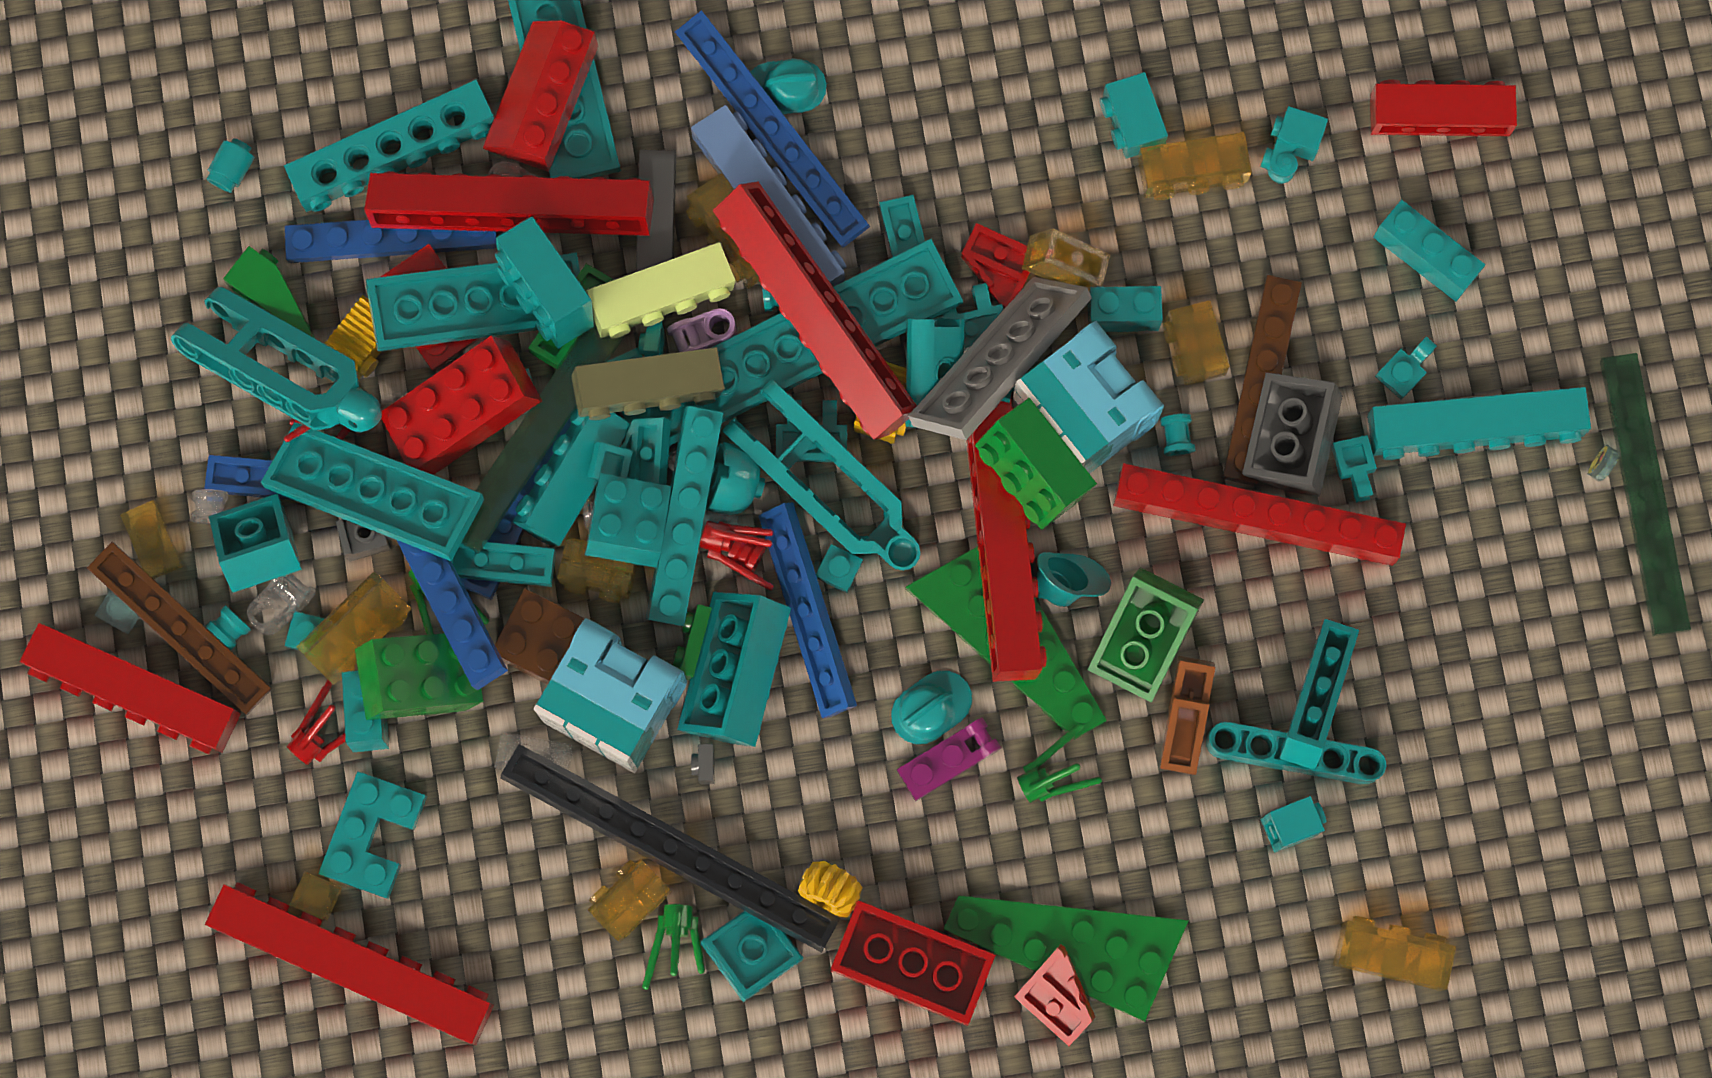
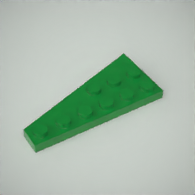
[905,547,1107,740]
[943,896,1189,1022]

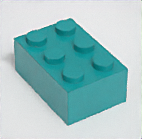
[494,216,594,349]

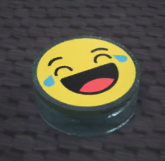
[1587,445,1619,482]

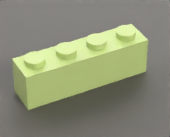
[586,242,736,339]

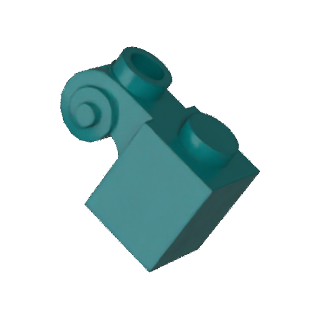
[1260,106,1328,184]

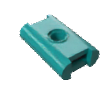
[905,319,965,427]

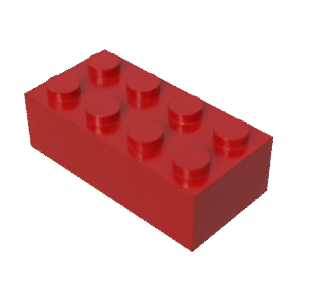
[381,335,542,475]
[830,900,996,1026]

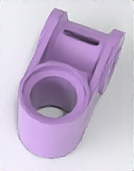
[667,308,738,352]

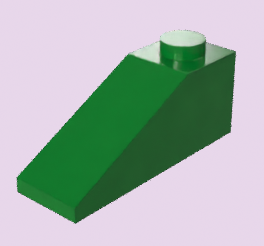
[223,246,316,339]

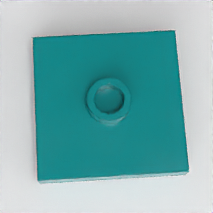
[700,911,804,1003]

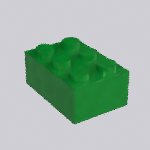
[975,398,1097,530]
[355,633,484,720]

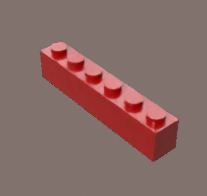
[19,623,241,755]

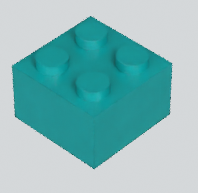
[585,473,672,568]
[209,493,302,593]

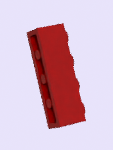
[1370,79,1517,136]

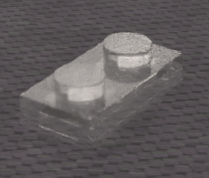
[494,732,574,770]

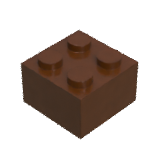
[495,588,585,685]

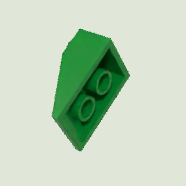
[1087,567,1204,703]

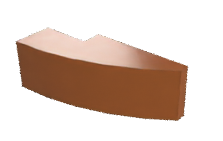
[1160,656,1216,775]

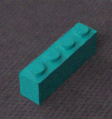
[513,408,631,546]
[1280,619,1359,770]

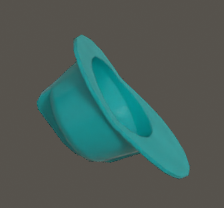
[750,58,827,114]
[1036,552,1111,607]
[891,670,972,744]

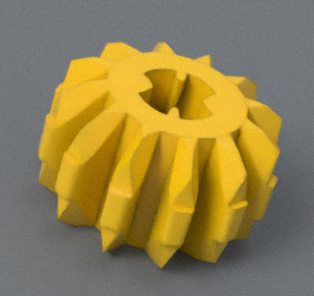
[798,861,863,917]

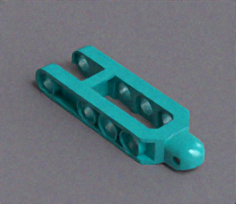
[171,287,382,432]
[722,379,921,570]

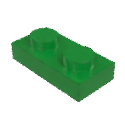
[672,604,712,681]

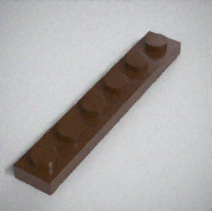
[1222,275,1302,487]
[87,542,272,715]

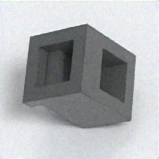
[335,519,393,561]

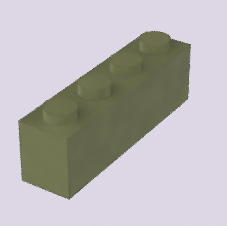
[571,347,725,420]

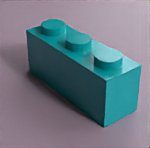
[1373,199,1486,302]

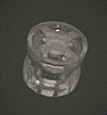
[191,489,228,524]

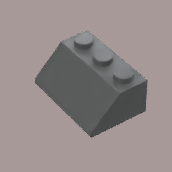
[1242,373,1343,497]

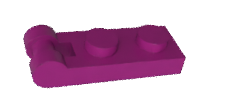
[897,717,1002,802]

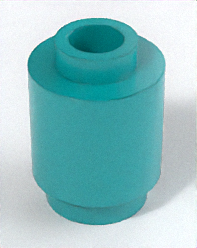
[207,138,255,193]

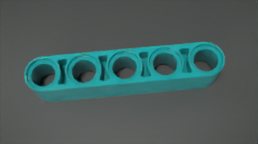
[1206,722,1386,784]

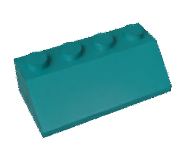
[677,592,791,747]

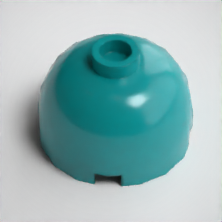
[706,442,765,515]

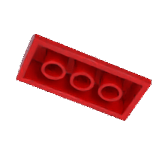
[483,20,598,172]

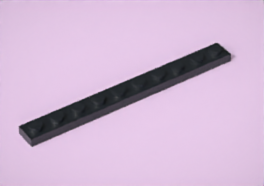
[500,744,840,953]

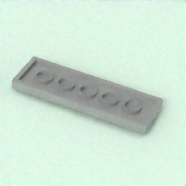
[908,277,1092,440]

